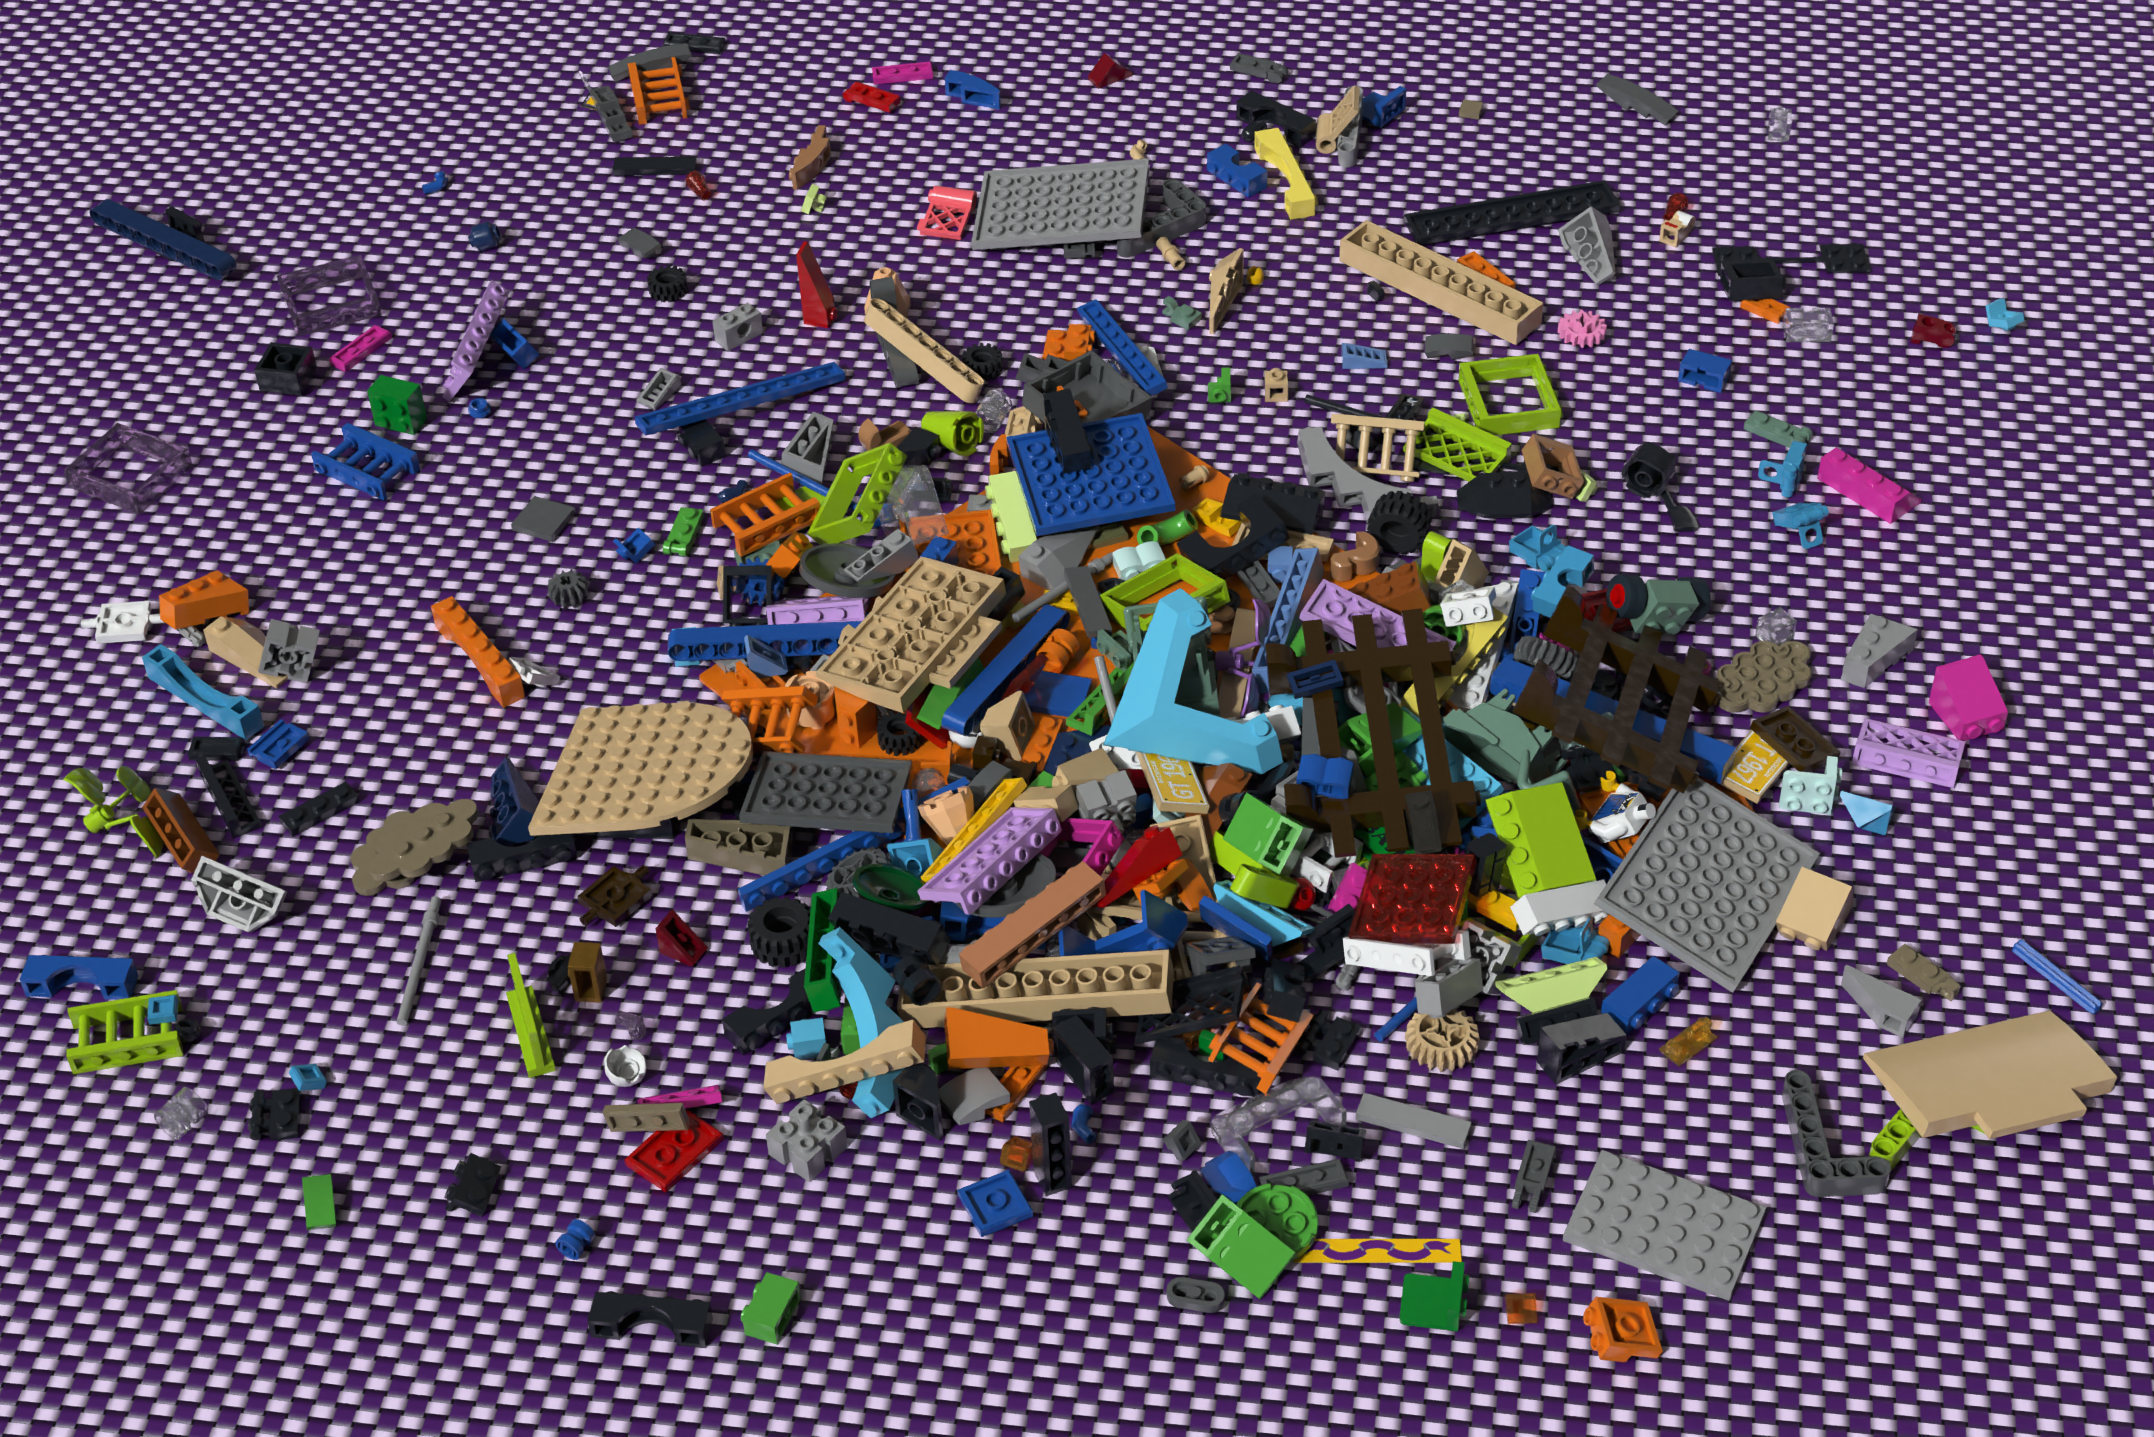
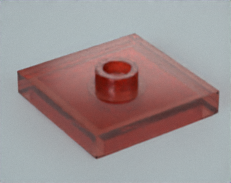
[1000,653,1049,701]

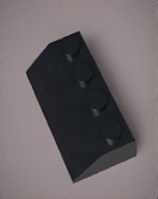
[1220,473,1326,535]

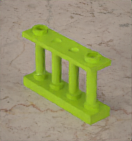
[66,990,183,1074]

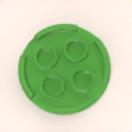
[1237,1183,1318,1261]

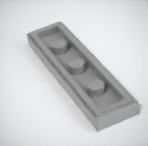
[1355,1093,1472,1149]

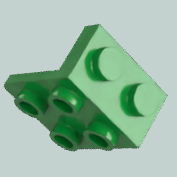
[1399,1261,1469,1332]

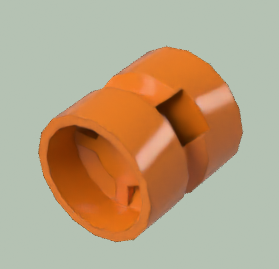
[1035,629,1079,674]

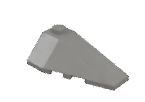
[1018,525,1099,590]

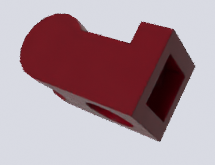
[1910,313,1956,348]

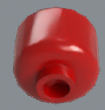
[1284,877,1316,911]

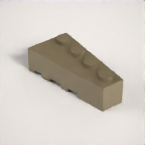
[685,819,794,876]

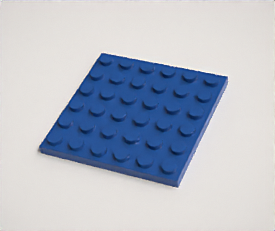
[1006,413,1176,536]

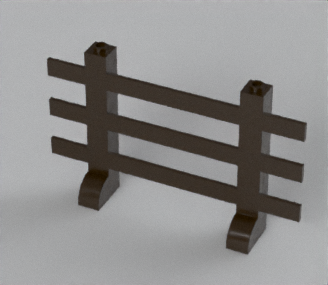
[1513,585,1721,794]
[1265,608,1481,858]

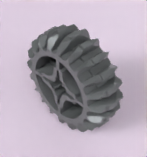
[1513,636,1579,681]
[825,847,893,899]

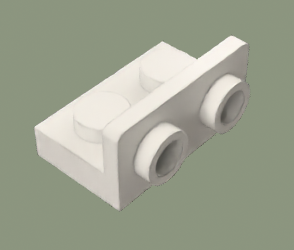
[1441,587,1497,626]

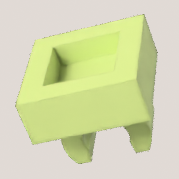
[801,184,827,214]
[1574,469,1598,502]

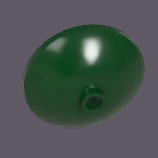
[853,864,930,912]

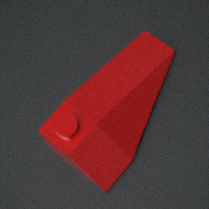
[796,241,837,328]
[1091,825,1183,907]

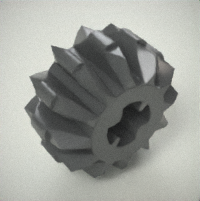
[548,569,588,608]

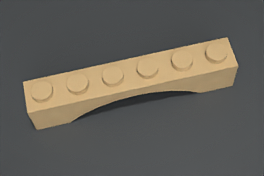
[763,1020,926,1104]

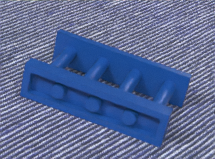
[311,423,420,501]

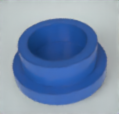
[468,398,491,419]

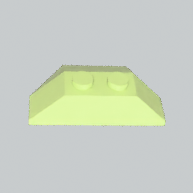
[1495,957,1607,1013]

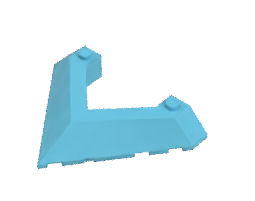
[1103,588,1283,775]

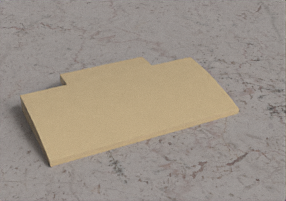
[816,556,1006,713]
[1863,1010,2117,1139]

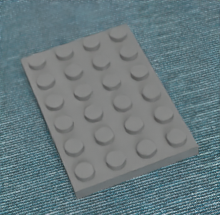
[1562,1150,1766,1301]

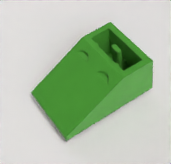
[1338,702,1422,778]
[1223,792,1313,876]
[1187,1194,1296,1300]

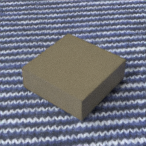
[1459,99,1483,120]

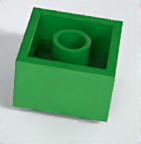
[367,375,427,435]

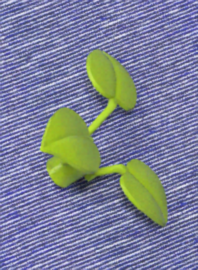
[63,766,164,859]

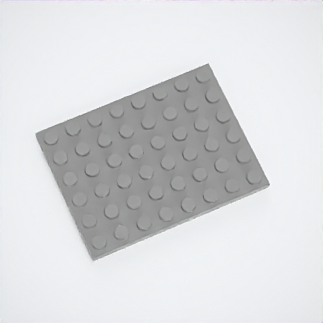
[971,158,1150,250]
[1594,777,1820,993]

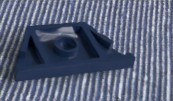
[1044,725,1111,776]

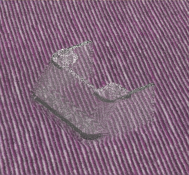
[877,465,949,546]
[1211,1077,1347,1179]

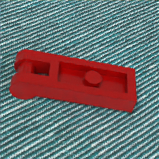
[843,82,901,113]

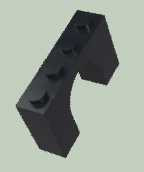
[1176,493,1290,580]

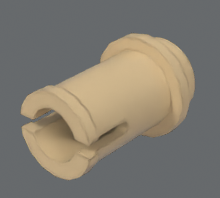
[1179,465,1209,491]

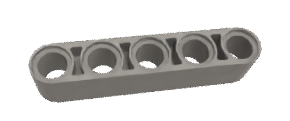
[1337,86,1364,168]

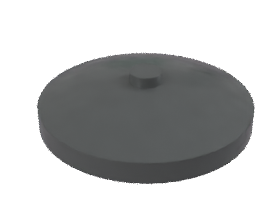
[799,543,895,598]
[955,853,1057,918]

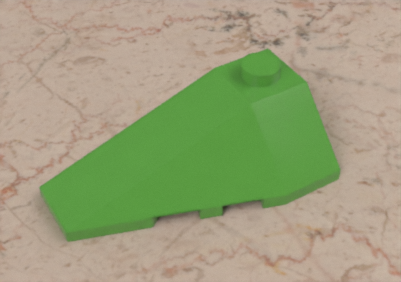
[917,657,984,730]

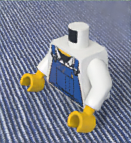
[1574,771,1656,843]

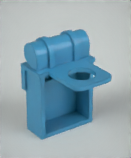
[1758,441,1807,498]
[1772,502,1829,549]
[1509,524,1566,571]
[1541,918,1610,964]

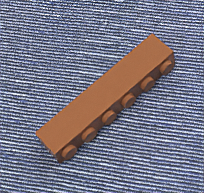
[959,861,1106,988]

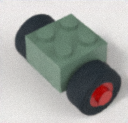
[1606,574,1711,635]

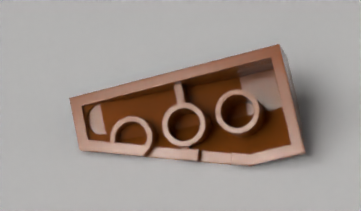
[1185,763,1252,848]

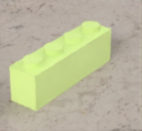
[985,471,1037,563]

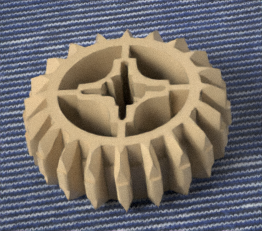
[1405,1009,1480,1073]

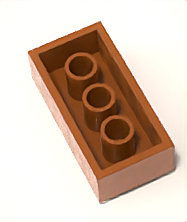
[1339,561,1431,644]

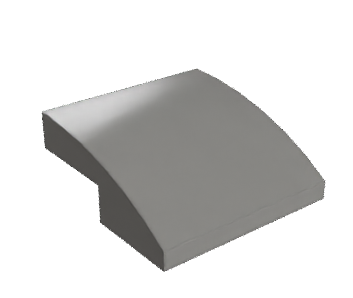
[938,1068,1010,1125]

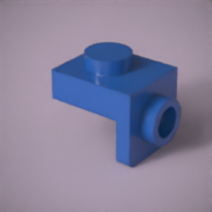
[613,527,655,563]

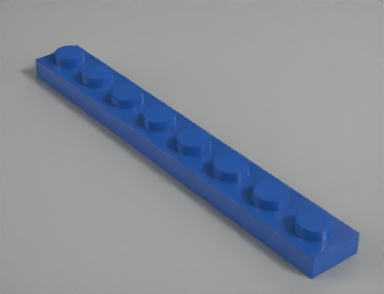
[1077,299,1168,396]

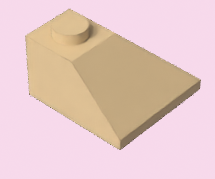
[980,691,1036,761]

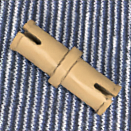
[1156,237,1185,270]

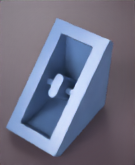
[744,635,788,678]

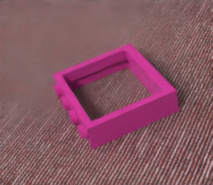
[1039,818,1125,876]

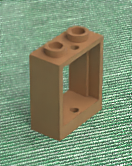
[1521,434,1584,499]

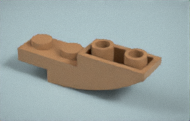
[789,125,831,190]

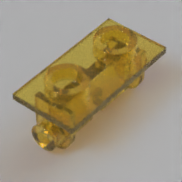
[1659,1017,1717,1066]

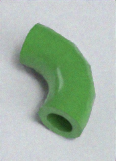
[1137,509,1198,547]

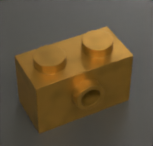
[568,942,607,1003]

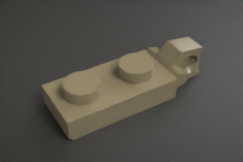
[1887,944,1960,1002]

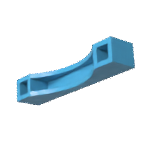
[142,644,264,740]

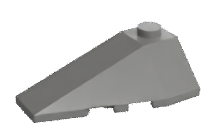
[1558,206,1616,285]

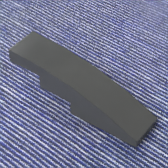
[608,43,692,83]
[1596,74,1678,126]
[589,85,633,142]

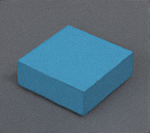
[147,995,178,1025]
[289,1064,327,1091]

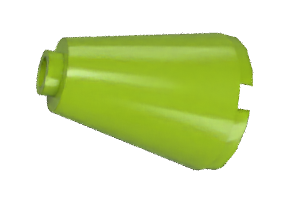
[921,411,984,457]

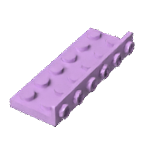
[442,280,510,402]
[1299,579,1456,651]
[918,807,1062,915]

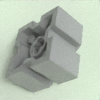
[258,619,320,683]
[1076,770,1137,834]
[1461,920,1522,994]
[766,1099,848,1182]

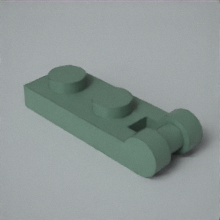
[1744,410,1813,448]

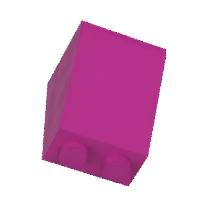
[1929,654,2008,741]

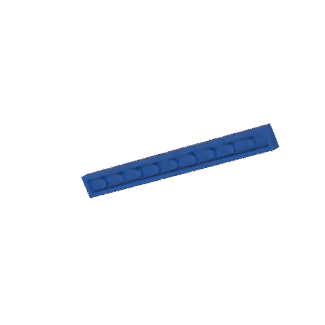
[635,362,845,436]
[738,776,970,912]

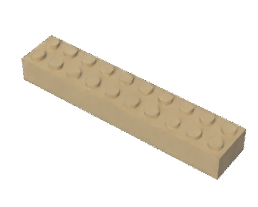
[1339,220,1543,345]
[897,950,1174,1028]

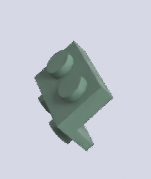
[1096,629,1134,672]

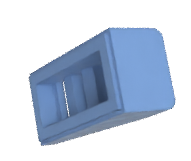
[1341,343,1387,369]

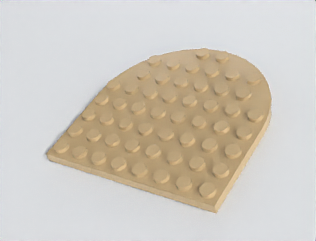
[528,701,753,836]

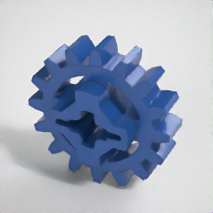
[733,557,785,606]

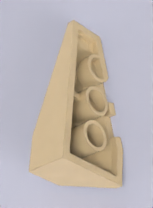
[1209,248,1244,334]
[203,616,289,689]

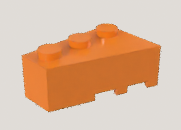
[159,570,249,630]

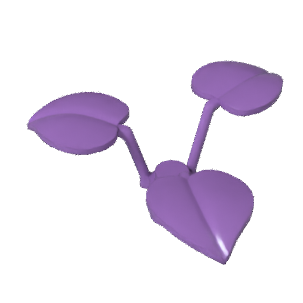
[1215,599,1270,718]

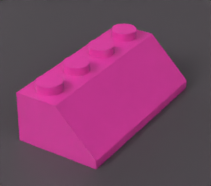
[1817,447,1921,524]

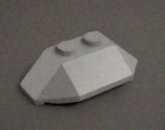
[191,856,287,933]

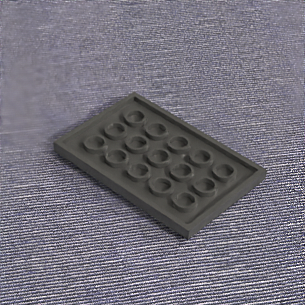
[739,751,913,833]

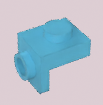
[1986,298,2024,330]

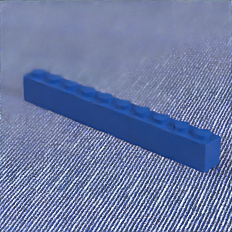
[1490,657,1736,784]

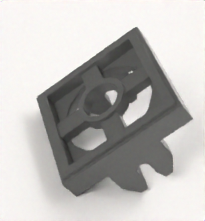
[1184,936,1256,977]

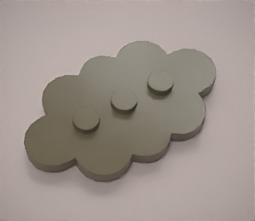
[1716,641,1812,713]
[368,799,479,882]
[351,806,424,896]

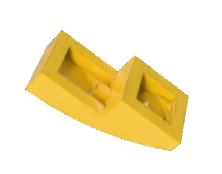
[1192,498,1242,537]

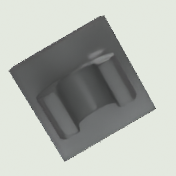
[1163,1120,1201,1161]

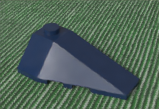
[489,757,539,846]

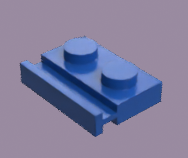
[247,719,310,769]

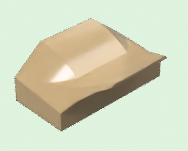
[1077,907,1116,941]

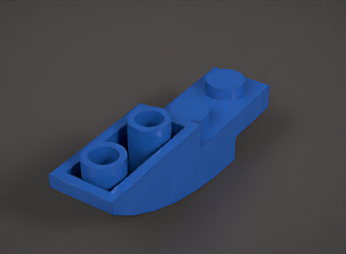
[1509,569,1545,654]

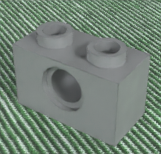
[712,302,763,351]

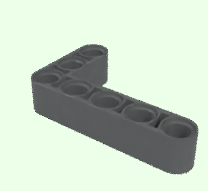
[1117,179,1206,258]
[870,276,919,388]
[1782,1070,1891,1197]

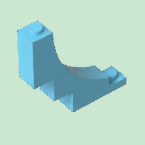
[818,927,905,1118]

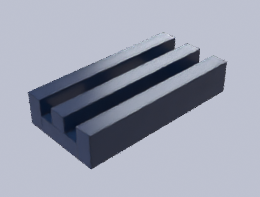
[1287,660,1343,699]

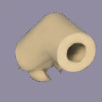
[1130,140,1148,160]

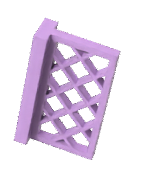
[766,596,871,625]
[1852,718,1966,788]

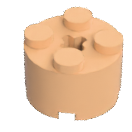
[785,671,836,730]

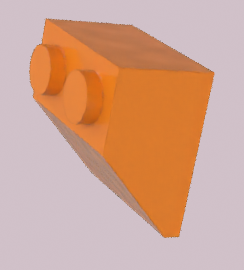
[834,686,878,748]

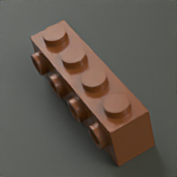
[142,788,220,873]

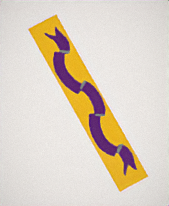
[1293,1239,1462,1263]

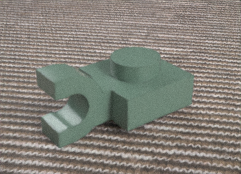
[1162,296,1202,330]

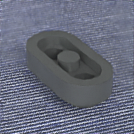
[1166,1277,1225,1313]

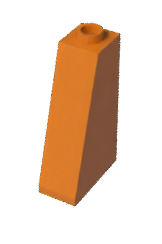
[944,1007,1053,1069]

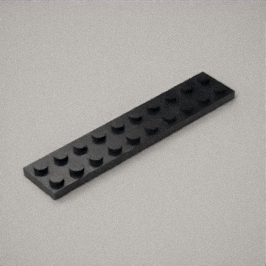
[1404,180,1620,245]

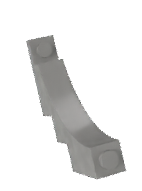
[1297,426,1438,526]

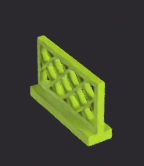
[1403,407,1512,482]
[506,953,556,1078]

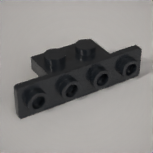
[1297,904,1394,983]

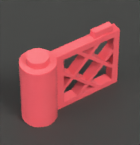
[917,185,977,240]

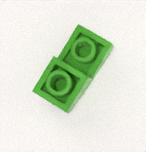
[302,1174,336,1230]

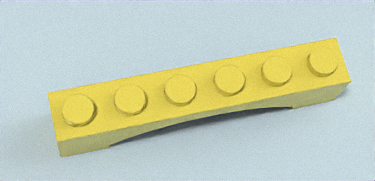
[1254,128,1318,220]
[1399,606,1508,718]

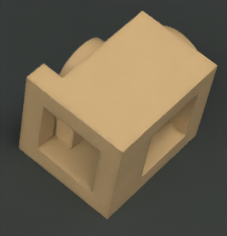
[1265,368,1288,402]

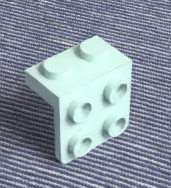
[1779,756,1842,815]

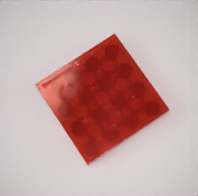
[1348,854,1477,944]

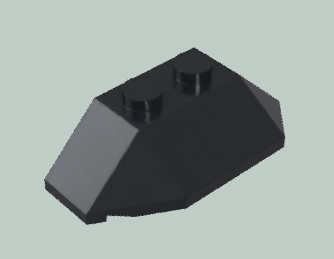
[1456,472,1552,518]

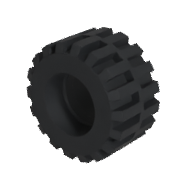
[1367,491,1432,555]
[747,897,811,968]

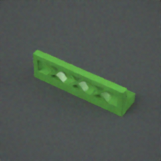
[1066,662,1134,736]

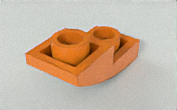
[989,434,1011,475]
[1174,858,1214,912]

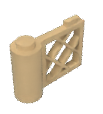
[1316,85,1360,154]

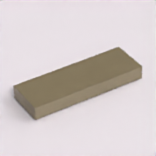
[603,1103,690,1132]

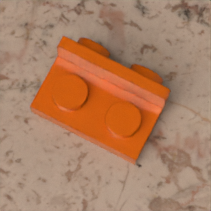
[1133,859,1189,905]

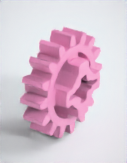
[1558,310,1607,348]

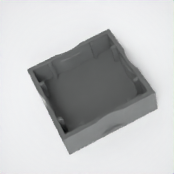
[1022,350,1152,424]

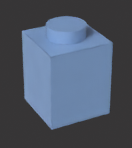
[1268,546,1293,583]

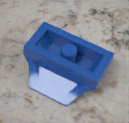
[1199,1150,1257,1205]

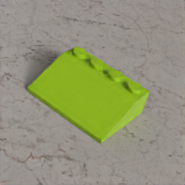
[1485,782,1596,900]

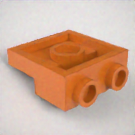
[1042,324,1095,362]
[1583,1296,1663,1362]

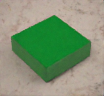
[1199,1029,1228,1062]

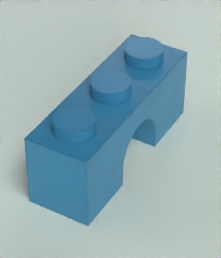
[1531,545,1594,618]

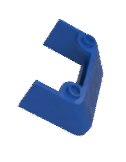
[1058,889,1188,956]

